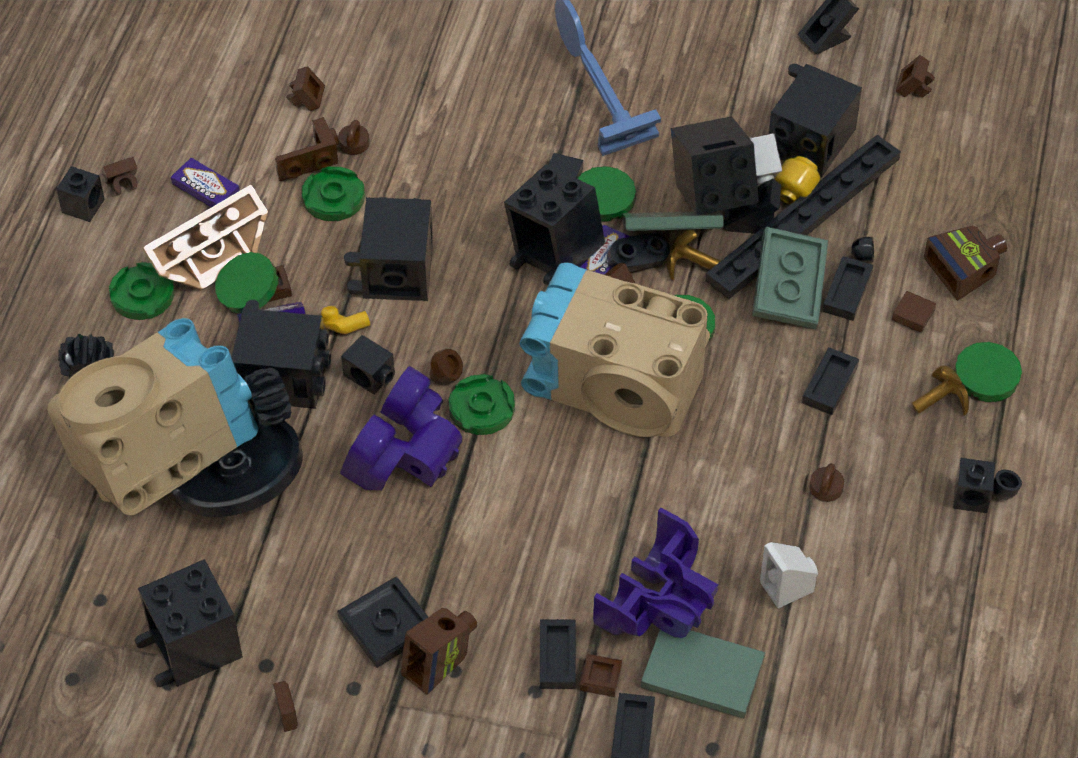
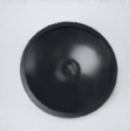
[171,417,303,517]

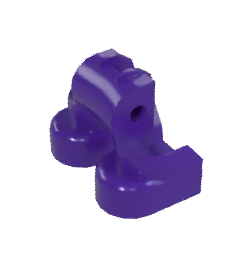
[340,366,462,491]
[593,508,718,638]

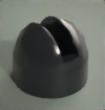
[851,237,874,262]
[993,469,1022,500]

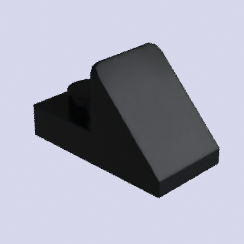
[798,0,859,54]
[723,178,781,234]

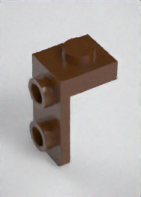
[275,117,339,181]

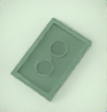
[623,211,723,231]
[752,227,828,329]
[641,629,765,718]

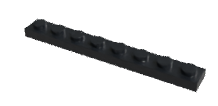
[705,135,901,299]

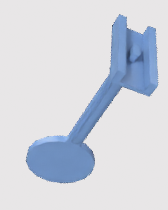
[555,0,661,156]

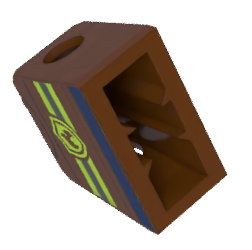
[924,225,1007,301]
[401,608,478,695]

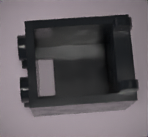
[769,63,862,178]
[671,116,759,215]
[504,164,605,286]
[344,197,434,301]
[231,300,332,409]
[134,559,243,687]

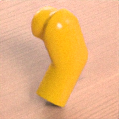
[321,306,370,334]

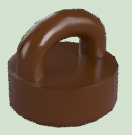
[338,120,370,155]
[429,349,463,383]
[809,463,844,502]

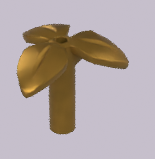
[667,229,721,280]
[911,365,969,416]

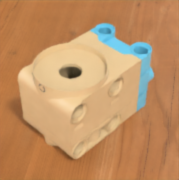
[519,263,710,437]
[47,318,258,515]

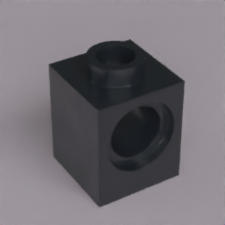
[56,166,105,222]
[341,335,395,395]
[953,458,995,513]

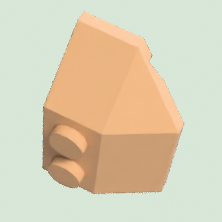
[142,185,268,290]

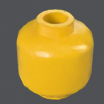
[774,156,820,205]

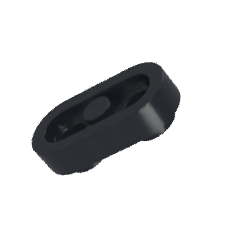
[607,233,670,272]

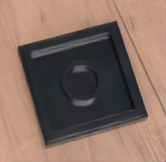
[337,576,428,668]

